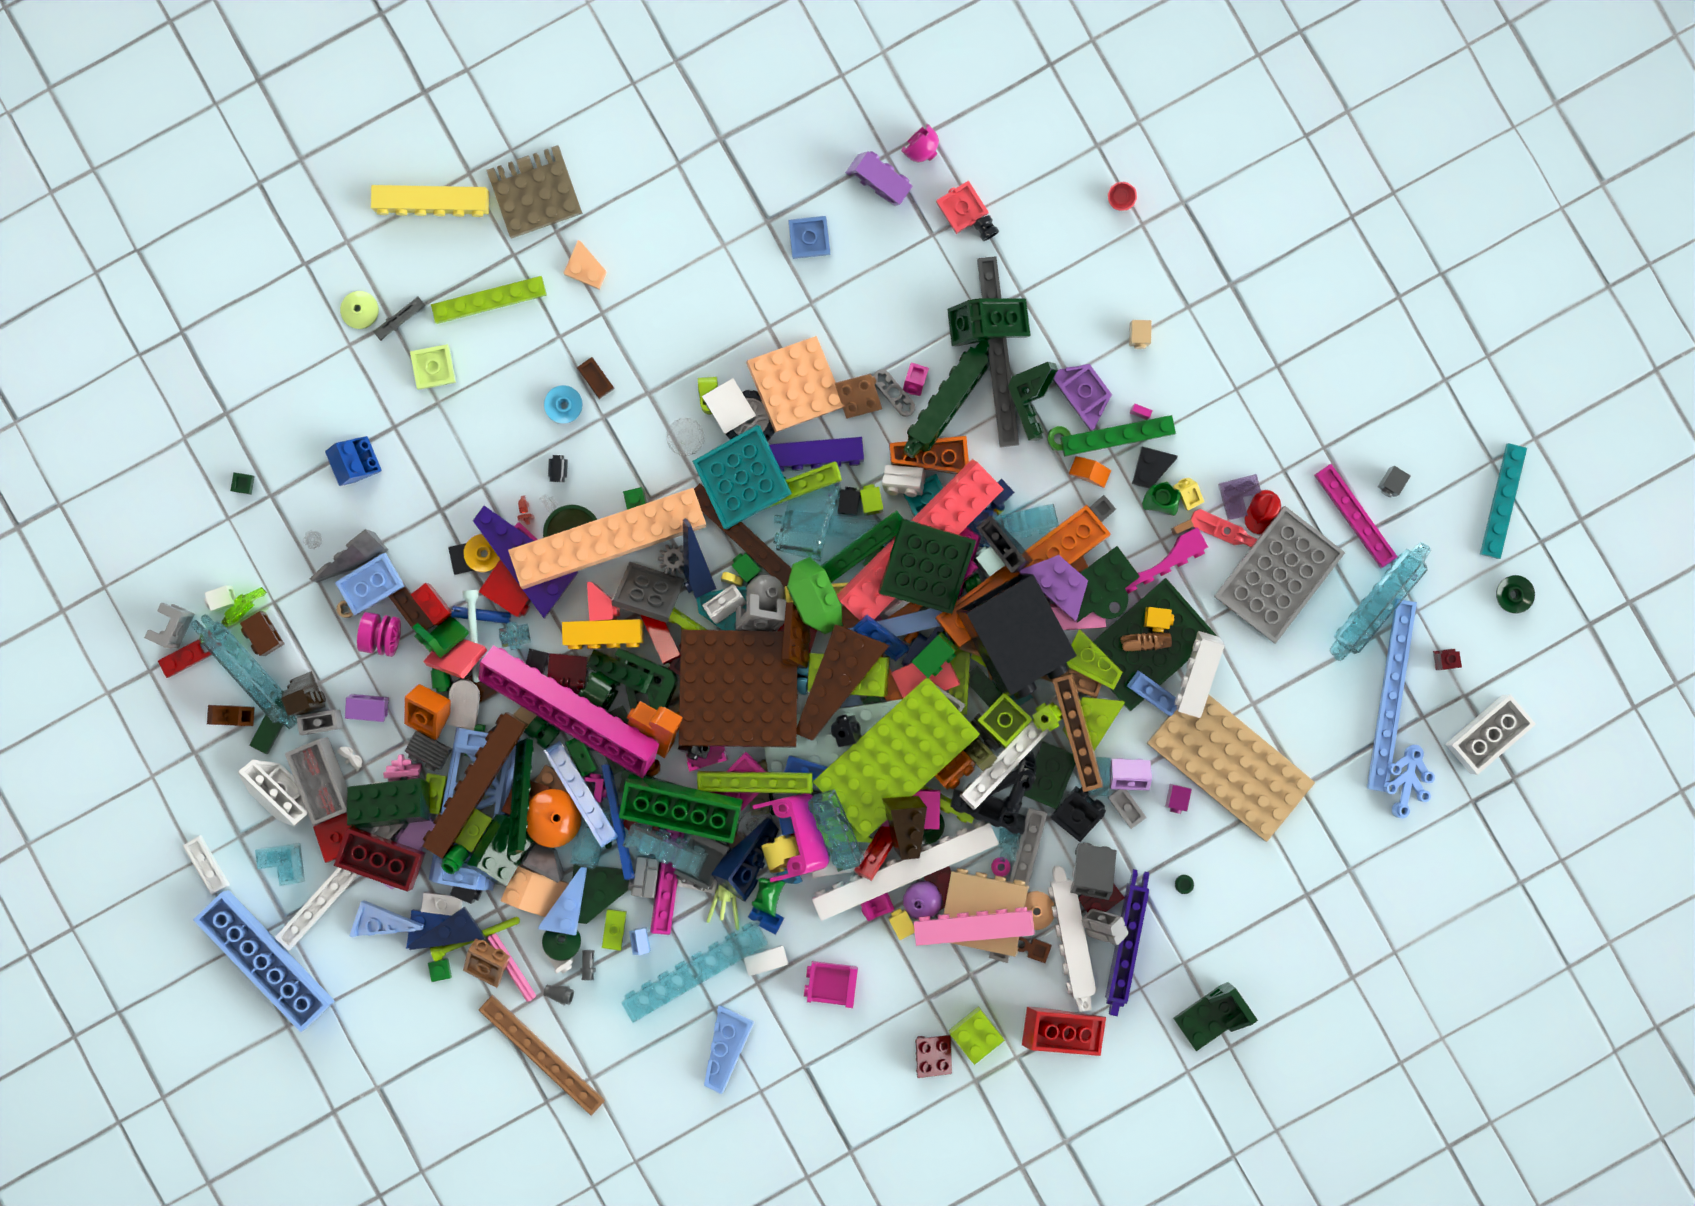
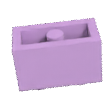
[1109,758,1152,790]

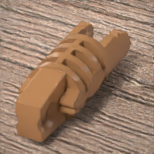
[1120,633,1172,651]

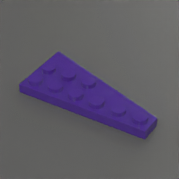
[472,506,578,619]

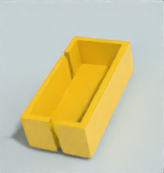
[562,619,644,650]

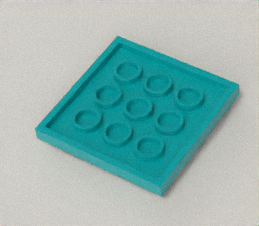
[692,425,792,530]

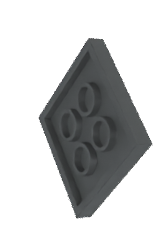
[612,562,684,623]

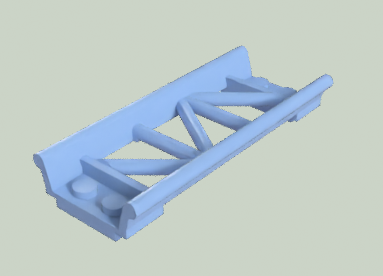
[429,727,521,891]

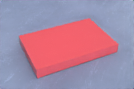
[423,639,487,679]
[891,661,960,698]

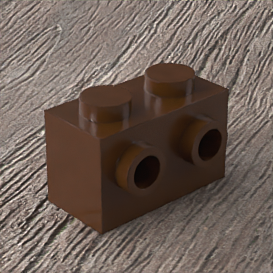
[240,611,285,656]

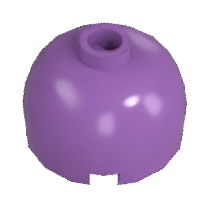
[903,880,942,920]

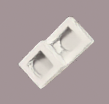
[743,945,788,976]

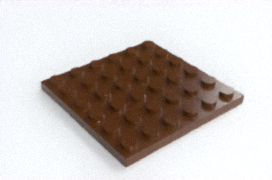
[679,630,797,748]

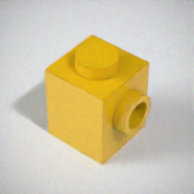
[1143,607,1174,633]

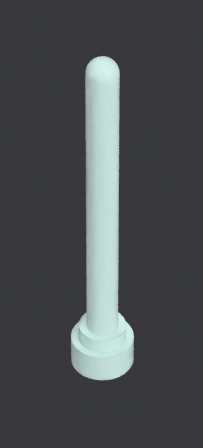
[463,590,480,683]

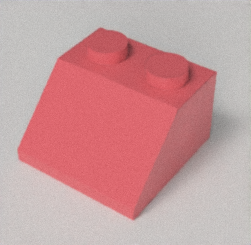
[587,582,620,621]

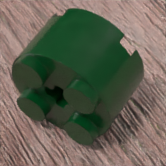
[578,671,620,710]

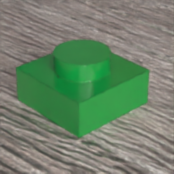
[428,958,452,982]

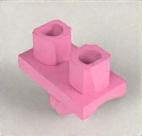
[383,754,422,782]

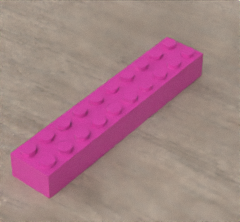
[479,645,659,778]

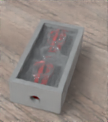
[285,737,347,825]

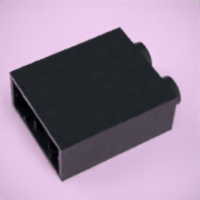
[956,573,1077,699]

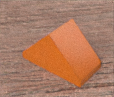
[1069,456,1111,488]

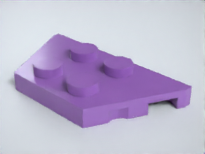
[1053,364,1112,431]
[1019,555,1088,622]

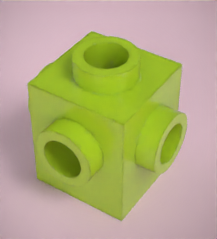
[1032,702,1063,732]

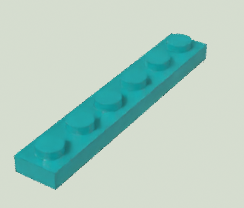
[1480,443,1527,559]

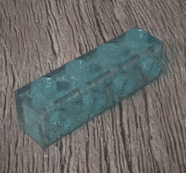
[808,789,864,872]

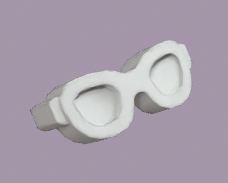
[337,747,362,771]

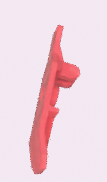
[1191,509,1257,547]

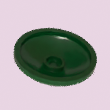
[543,505,597,538]

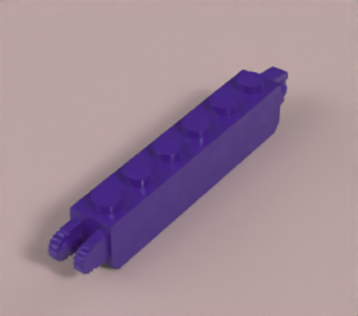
[1105,869,1149,1017]

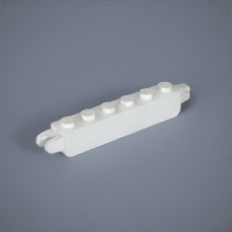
[1048,865,1096,1012]

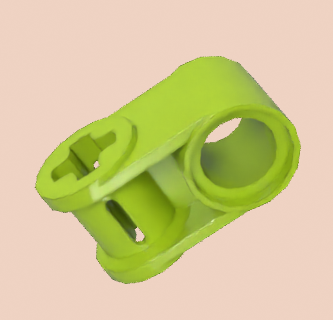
[698,377,718,415]

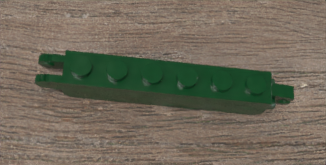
[903,340,990,458]

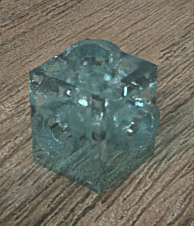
[499,622,531,650]

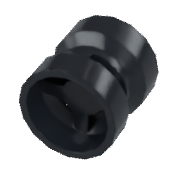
[974,215,999,241]

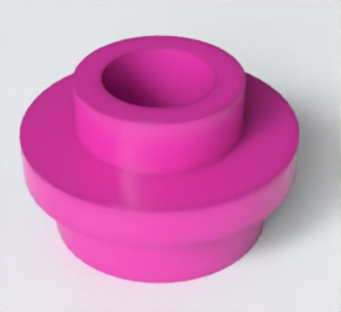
[991,857,1011,877]

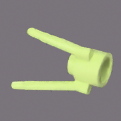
[707,885,739,931]

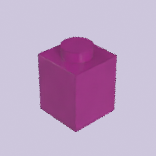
[1165,784,1192,814]

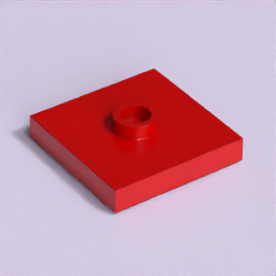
[313,812,351,863]

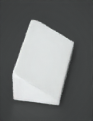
[702,584,747,624]

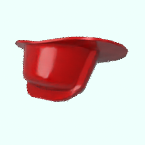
[1245,490,1281,534]

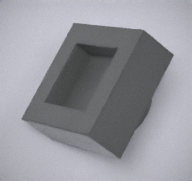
[1089,495,1116,522]

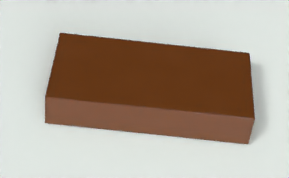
[577,357,615,399]

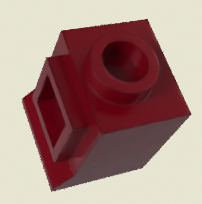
[1433,649,1462,670]

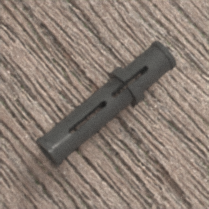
[373,296,426,341]

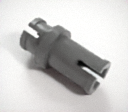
[580,950,596,980]

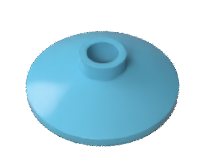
[544,385,583,424]

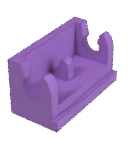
[345,694,389,722]

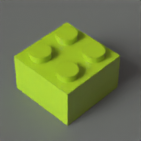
[977,693,1033,748]
[949,1006,1005,1065]

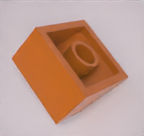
[404,684,451,740]

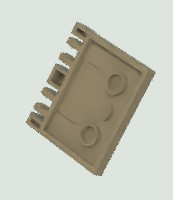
[487,145,583,239]

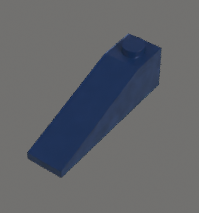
[683,518,716,598]

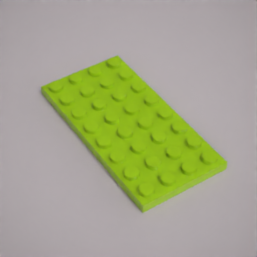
[813,677,980,839]

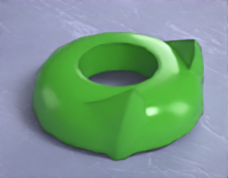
[1048,426,1071,451]

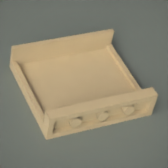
[944,868,1029,957]

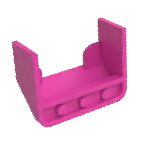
[752,793,830,882]

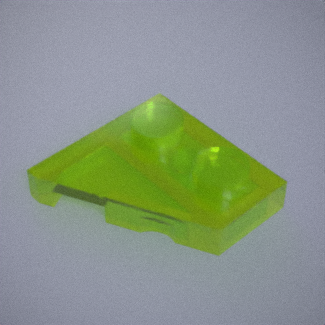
[221,587,267,627]

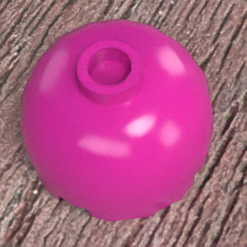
[901,124,939,162]

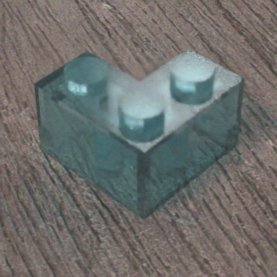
[255,843,305,886]

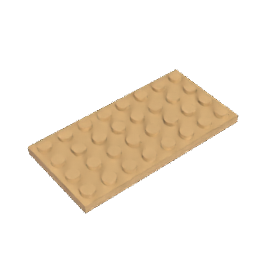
[1147,694,1315,842]

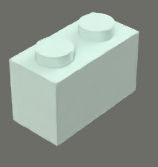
[973,546,1005,578]

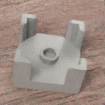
[736,593,786,631]
[144,603,195,648]

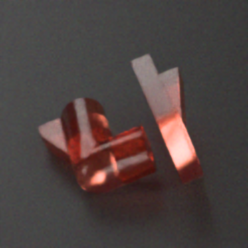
[517,495,535,525]

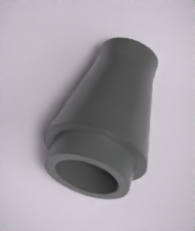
[544,985,574,1005]

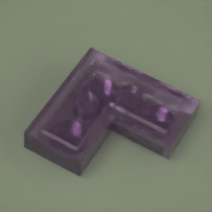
[1218,474,1261,521]

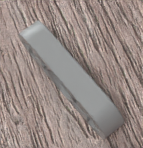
[874,369,915,417]

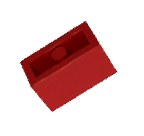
[410,583,452,626]

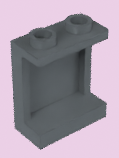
[674,835,730,891]
[1070,843,1117,900]

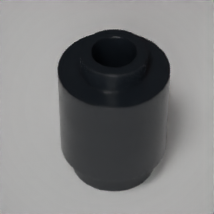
[548,455,568,482]

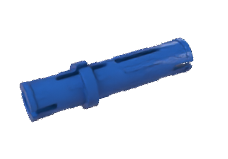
[451,606,511,624]

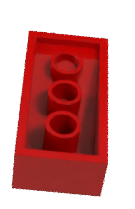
[1022,1007,1106,1056]

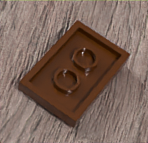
[782,602,811,669]

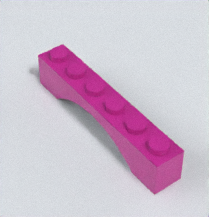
[1125,527,1208,594]

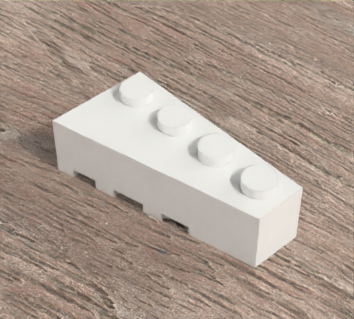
[1175,631,1225,718]

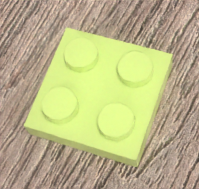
[410,344,456,390]

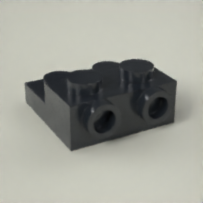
[1050,786,1106,842]

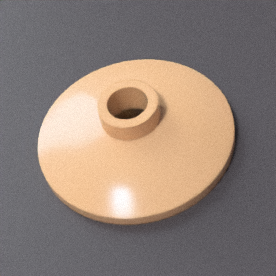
[1025,891,1055,930]

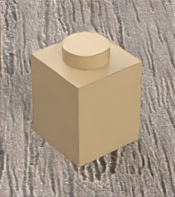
[1129,320,1151,349]

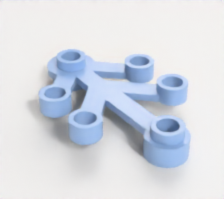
[1383,745,1435,818]

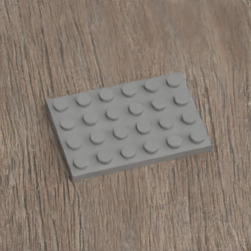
[1214,506,1345,643]

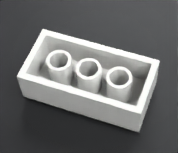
[1445,695,1536,775]

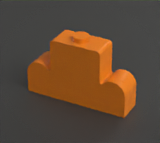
[627,701,683,758]

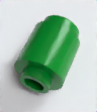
[430,668,451,692]
[441,845,469,874]

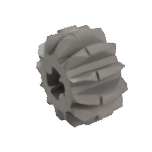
[658,543,684,576]

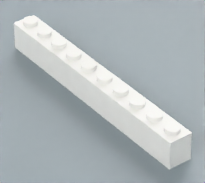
[812,820,999,921]

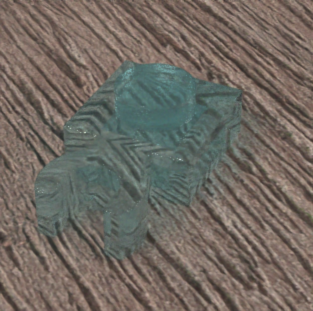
[998,828,1020,862]

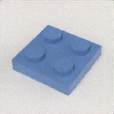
[788,216,830,259]

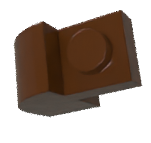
[207,705,255,726]

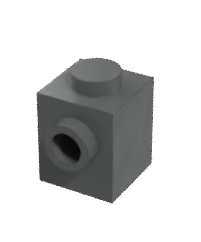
[1378,466,1411,497]

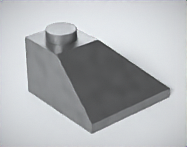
[523,843,565,883]

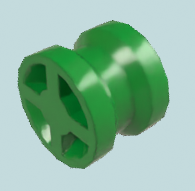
[964,573,981,593]

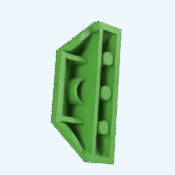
[787,557,842,634]

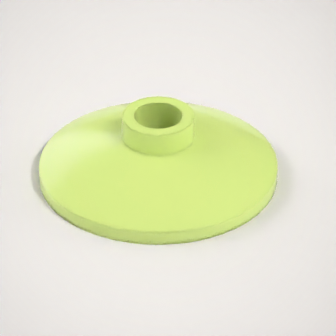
[340,291,379,329]

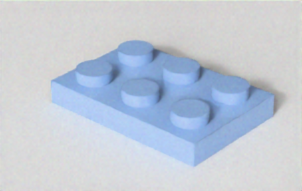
[335,553,405,616]

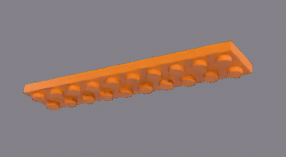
[935,505,1111,649]

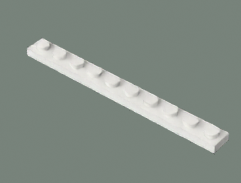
[275,824,404,951]

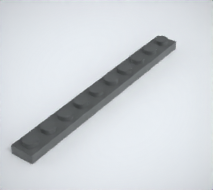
[977,256,1019,448]

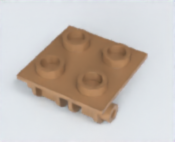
[835,373,882,419]

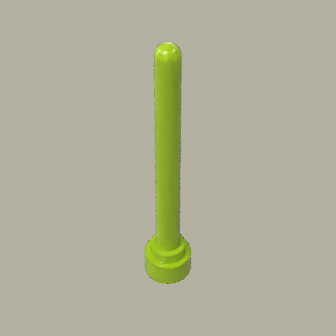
[430,917,520,962]

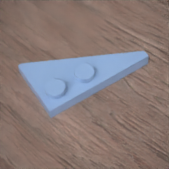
[538,867,587,935]
[350,900,424,937]

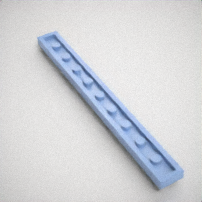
[1367,599,1417,792]

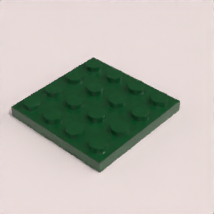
[878,518,976,614]

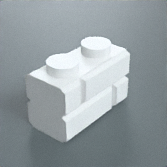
[882,465,926,497]

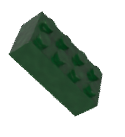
[347,778,430,829]

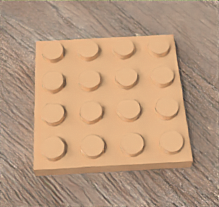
[746,336,844,433]

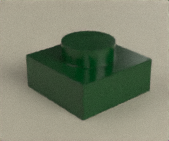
[230,472,255,495]

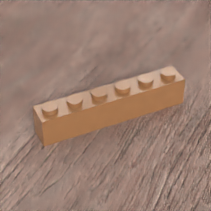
[1052,672,1103,792]

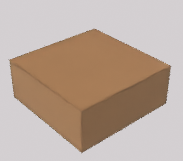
[1171,519,1194,535]

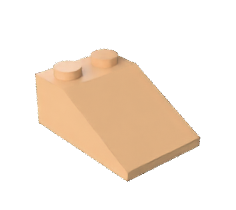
[501,863,569,917]

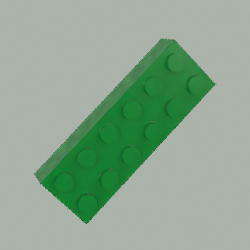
[619,774,743,844]

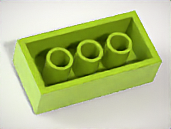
[807,653,890,697]

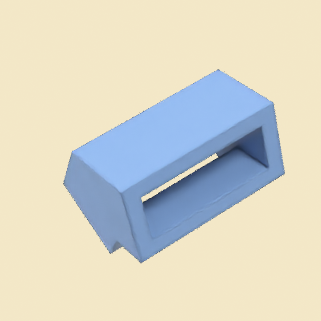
[629,927,650,955]

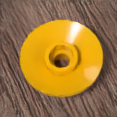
[464,534,501,572]

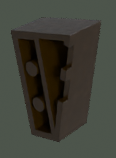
[281,671,326,716]
[882,796,927,860]

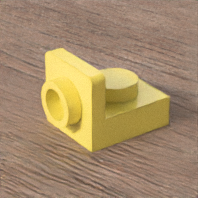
[1173,478,1204,511]

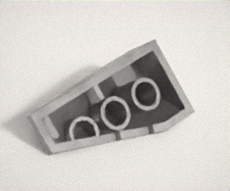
[309,529,388,583]

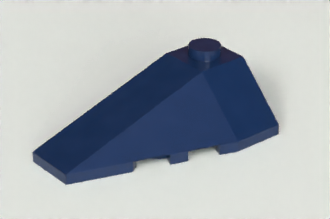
[711,817,779,902]

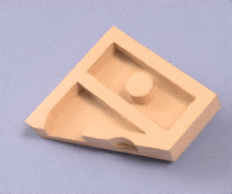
[564,240,607,289]

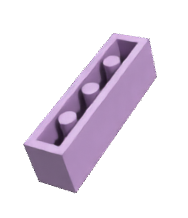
[383,817,435,889]

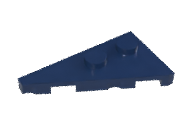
[407,907,485,950]

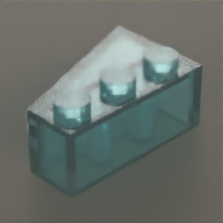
[570,806,612,869]

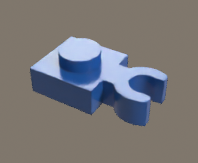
[748,907,784,935]

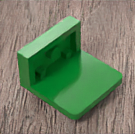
[412,617,469,658]

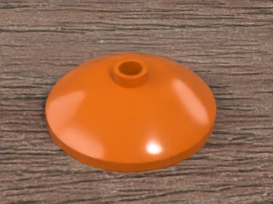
[526,789,582,848]

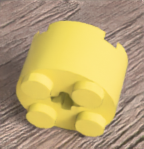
[761,835,800,873]

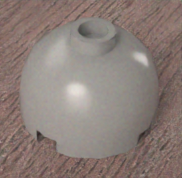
[746,574,785,611]

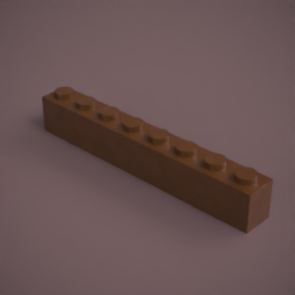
[422,712,528,859]

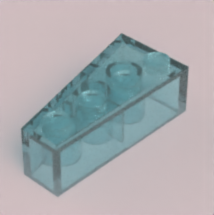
[973,504,1059,547]
[622,823,709,877]

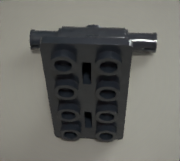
[950,751,1037,835]

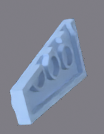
[704,1005,754,1094]

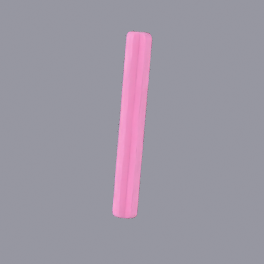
[487,933,536,1002]

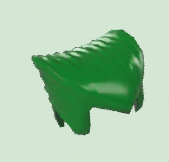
[1142,481,1181,516]
[752,878,786,917]

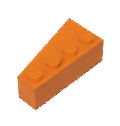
[889,436,969,474]

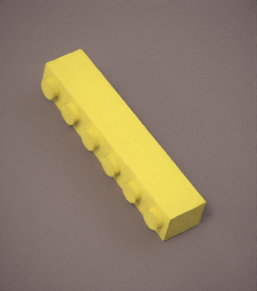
[371,185,489,217]

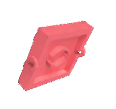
[936,180,989,234]

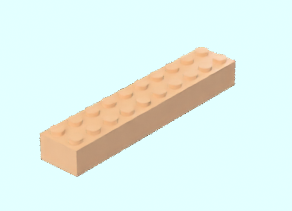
[508,488,706,589]

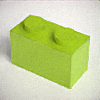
[860,484,883,516]

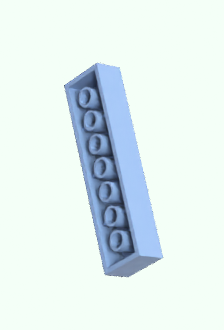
[193,890,335,1032]

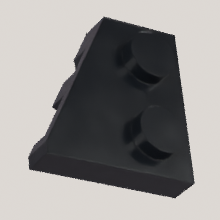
[1132,446,1178,489]

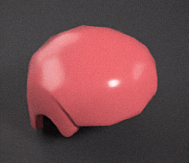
[1108,182,1137,211]

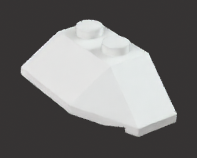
[238,759,308,826]

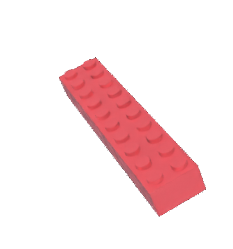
[837,459,1004,621]

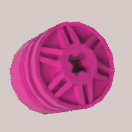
[357,612,401,657]

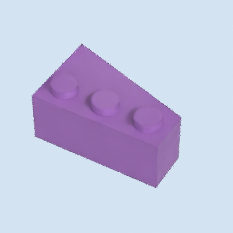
[845,151,913,206]

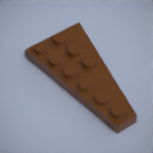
[797,624,890,740]

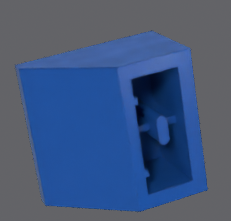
[325,436,382,486]

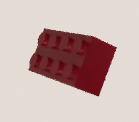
[334,827,426,892]

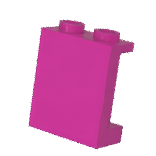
[804,961,858,1008]

